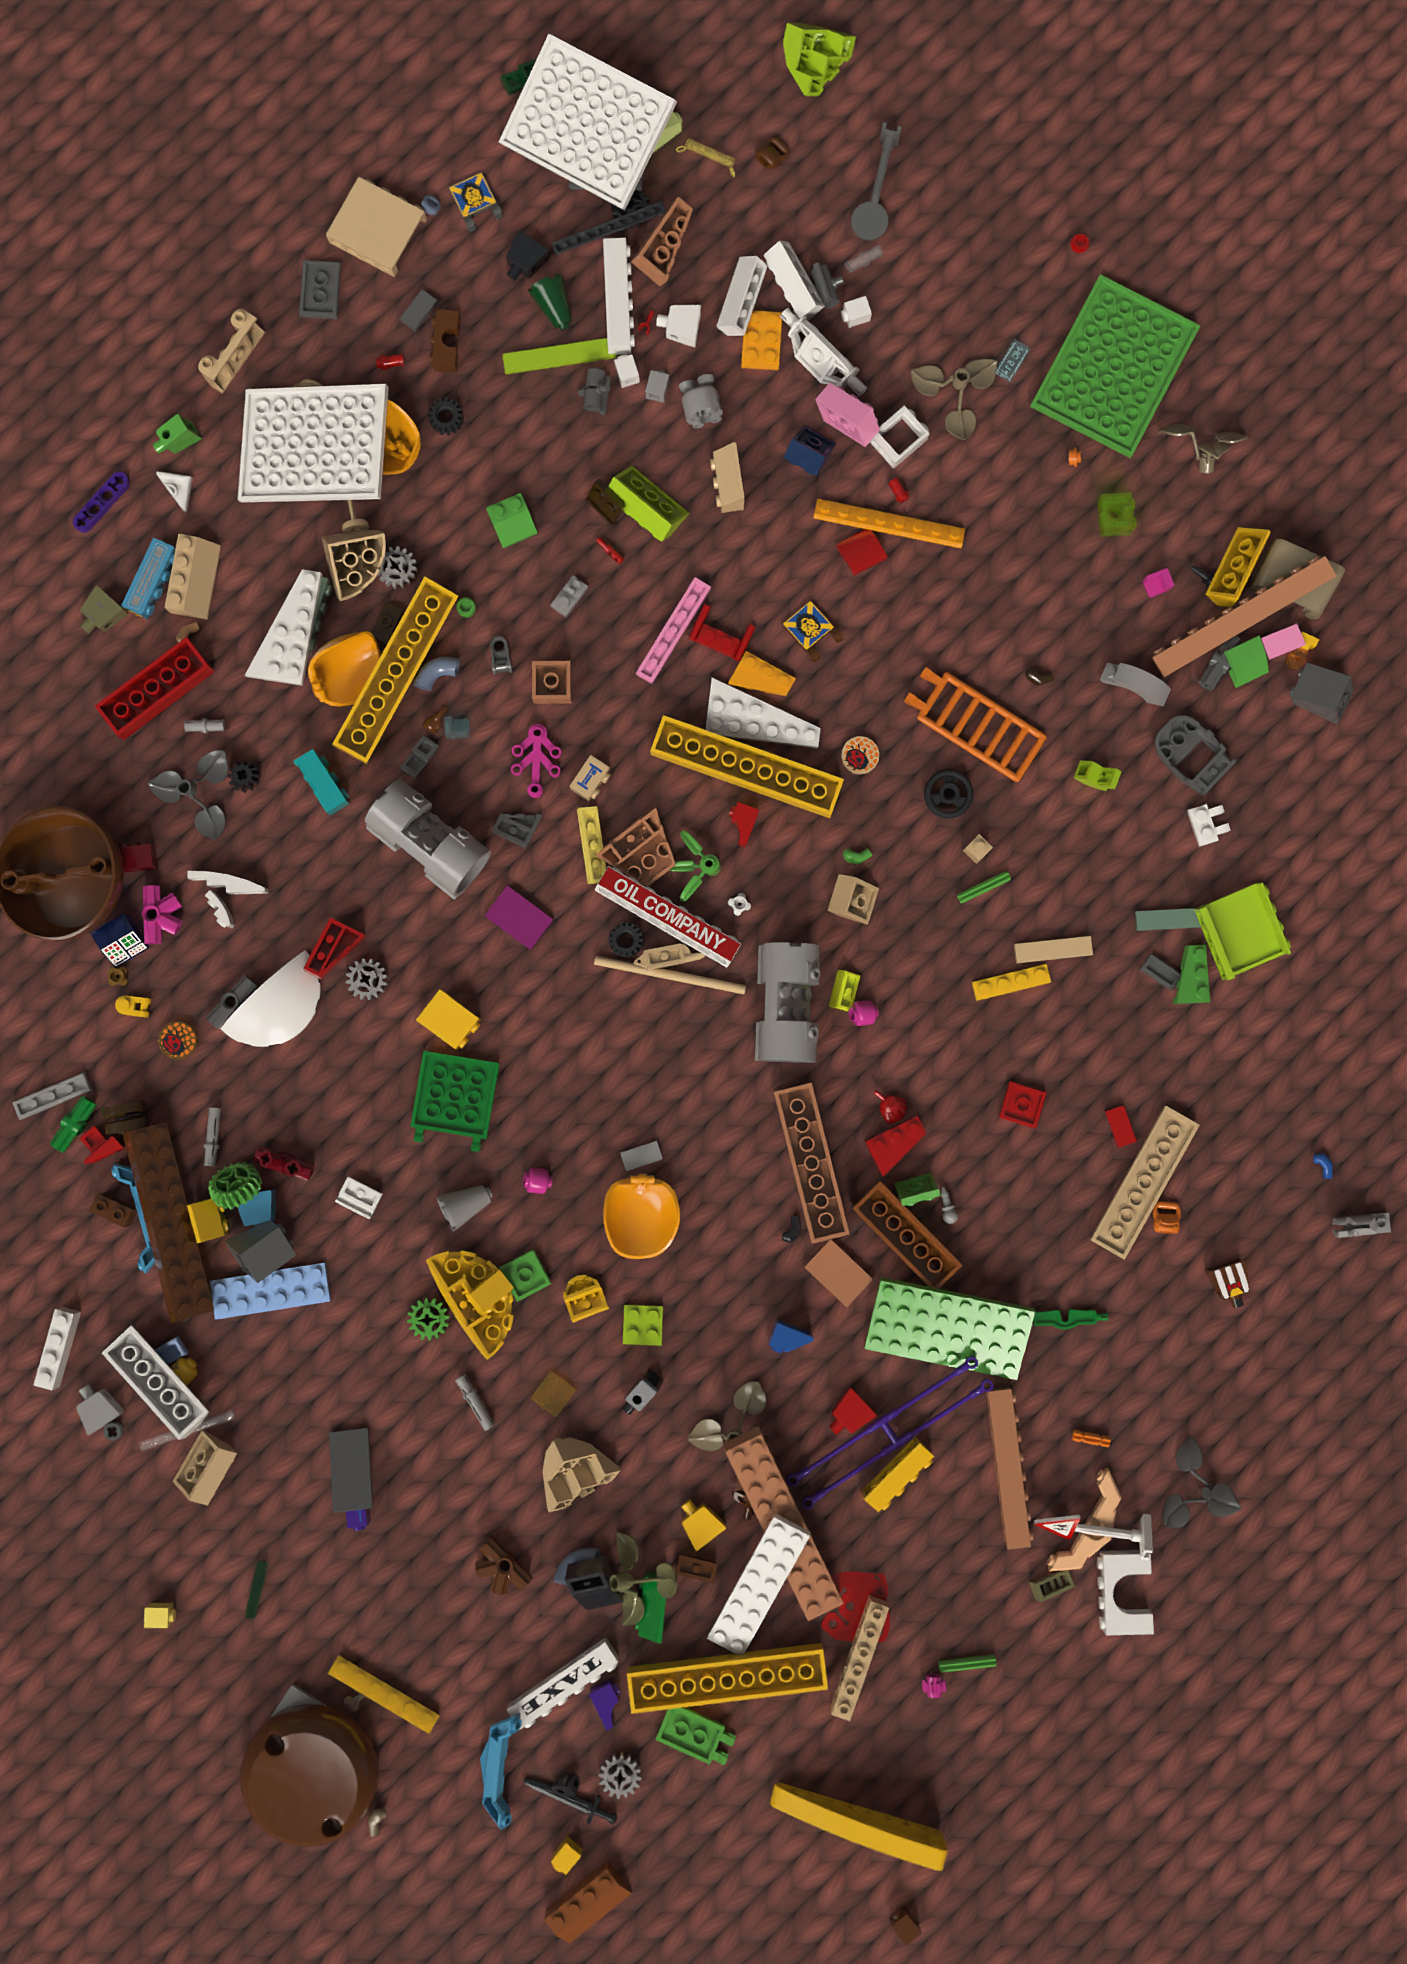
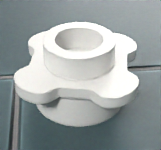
[728,893,751,916]

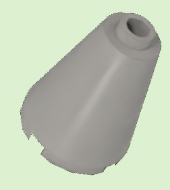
[436,1185,493,1231]

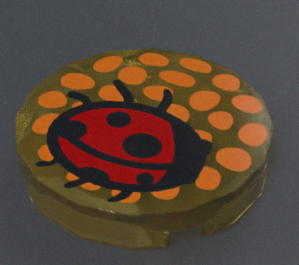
[158,1021,198,1060]

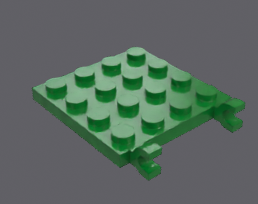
[410,1051,500,1152]

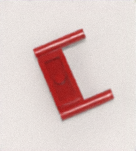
[688,604,756,662]

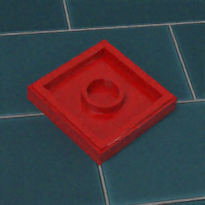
[998,1081,1047,1129]

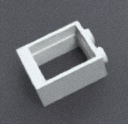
[870,406,929,469]

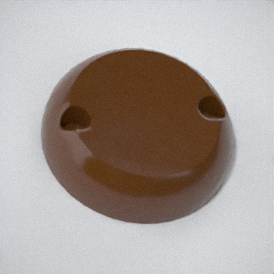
[0,806,124,941]
[240,1704,379,1847]

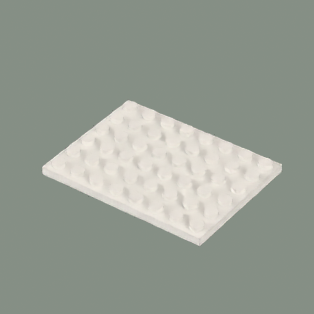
[499,34,677,210]
[238,384,388,502]

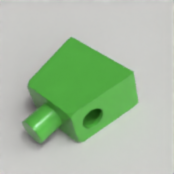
[153,414,202,454]

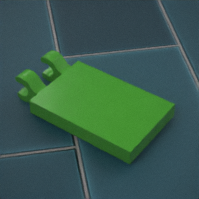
[656,1707,736,1765]

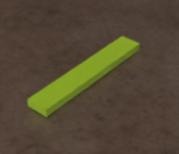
[503,338,617,374]

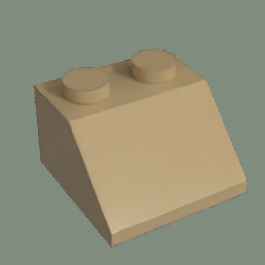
[827,874,879,925]

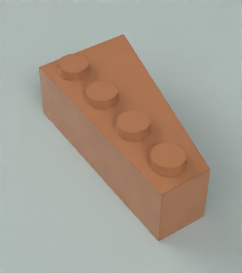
[631,196,693,286]

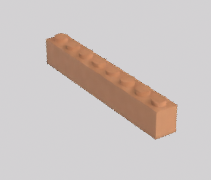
[986,1386,1033,1550]

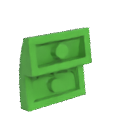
[1224,636,1269,688]

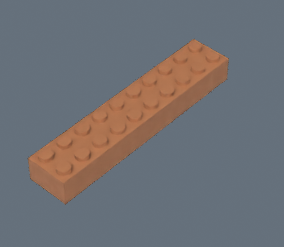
[723,1426,843,1621]

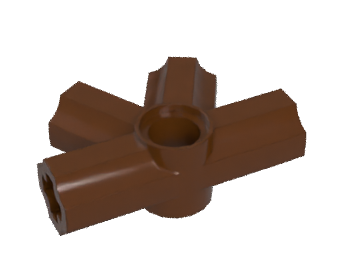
[475,1536,533,1595]

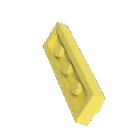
[577,806,606,884]

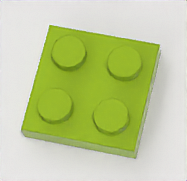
[623,1304,663,1346]

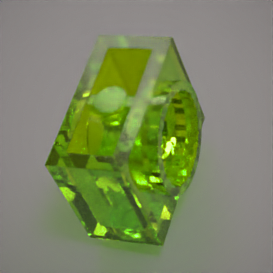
[1097,492,1137,537]

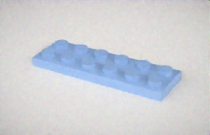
[210,1262,331,1320]

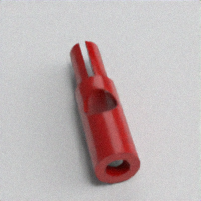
[596,537,625,565]

